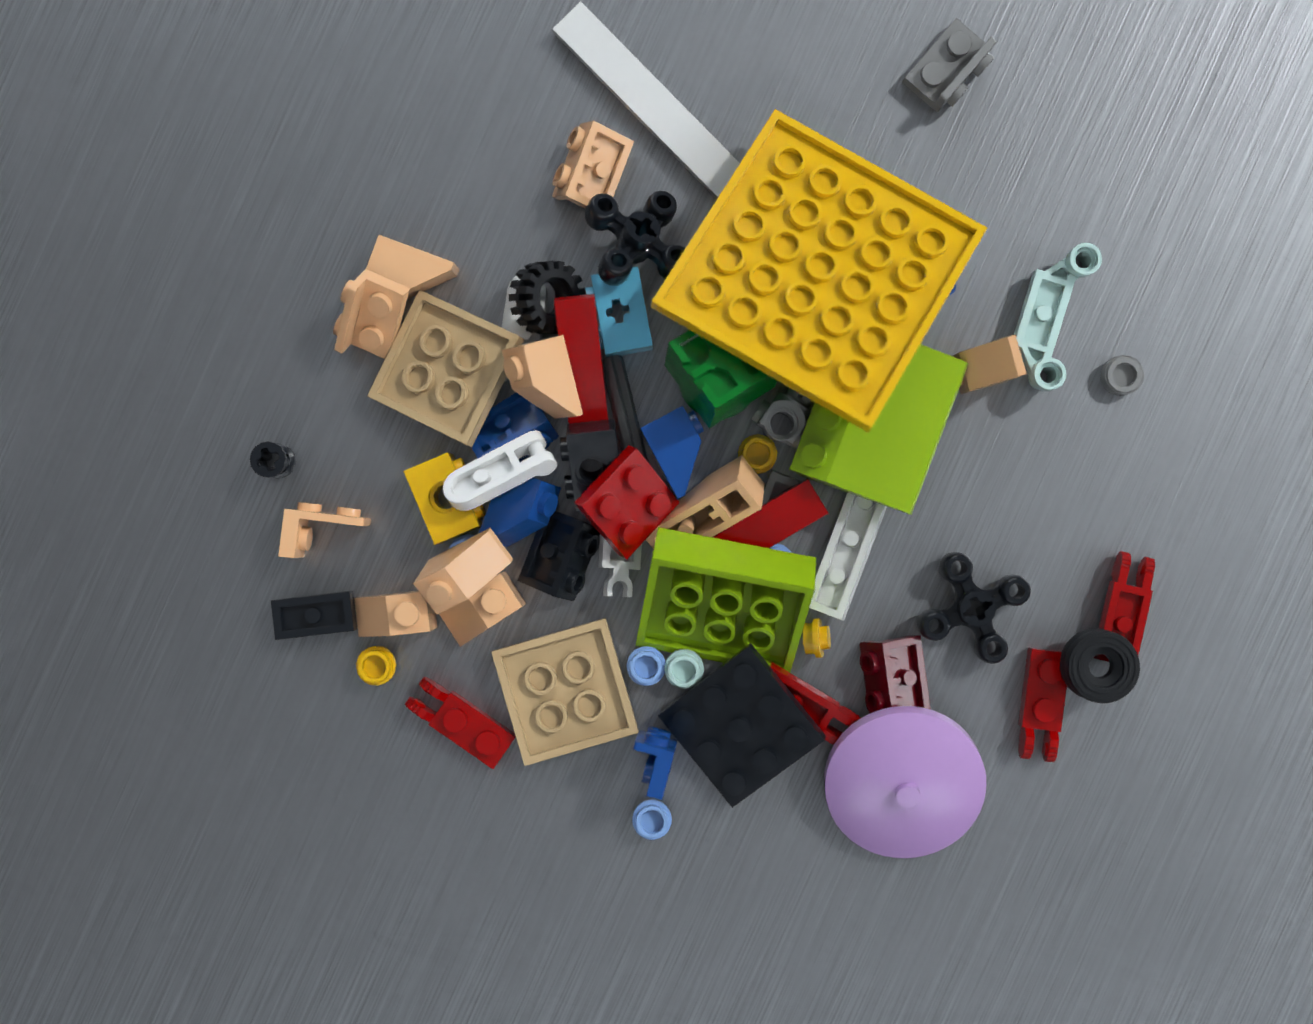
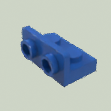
[471,393,559,462]
[633,727,677,800]

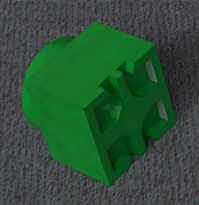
[664,330,777,429]

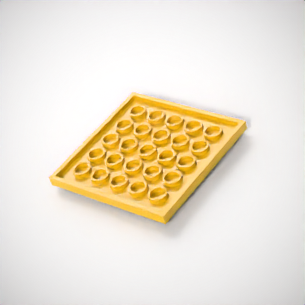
[651,109,987,432]

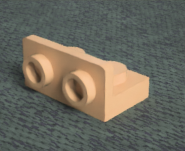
[552,120,634,209]
[333,269,410,359]

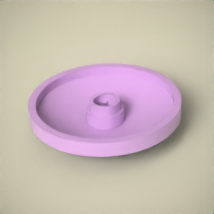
[824,706,986,858]

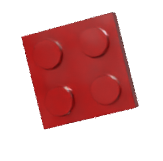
[574,445,680,560]

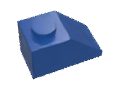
[640,406,704,499]
[479,477,561,548]

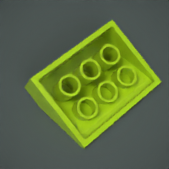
[790,344,968,515]
[635,527,816,672]

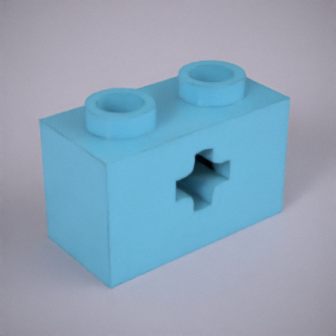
[585,266,653,357]

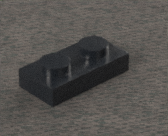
[271,591,357,640]

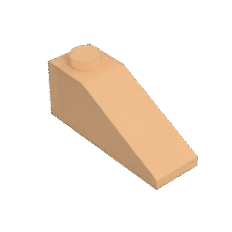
[646,455,765,549]

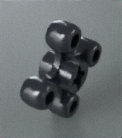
[585,191,685,286]
[917,552,1031,664]

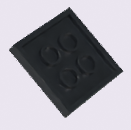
[658,643,826,808]

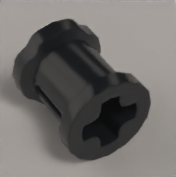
[250,442,296,479]

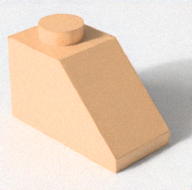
[366,235,460,299]
[952,334,1026,394]
[502,335,583,419]
[413,528,513,615]
[439,571,527,647]
[354,591,438,637]

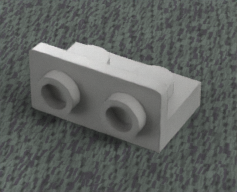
[902,18,997,113]

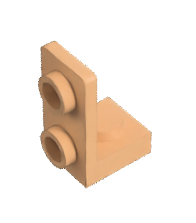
[278,502,371,558]

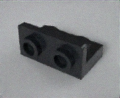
[517,511,600,601]

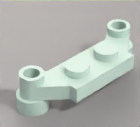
[1014,243,1102,391]

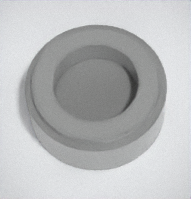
[1100,355,1144,396]

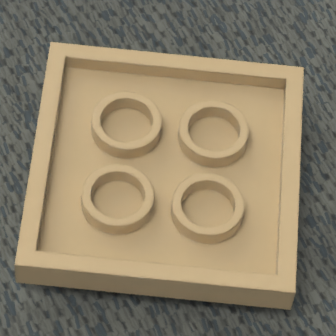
[367,290,524,447]
[491,618,639,766]

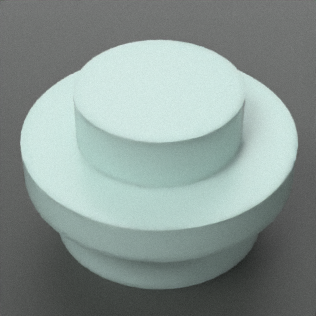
[664,649,704,689]

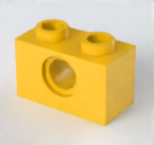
[403,452,486,545]

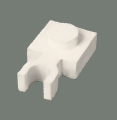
[598,534,642,597]

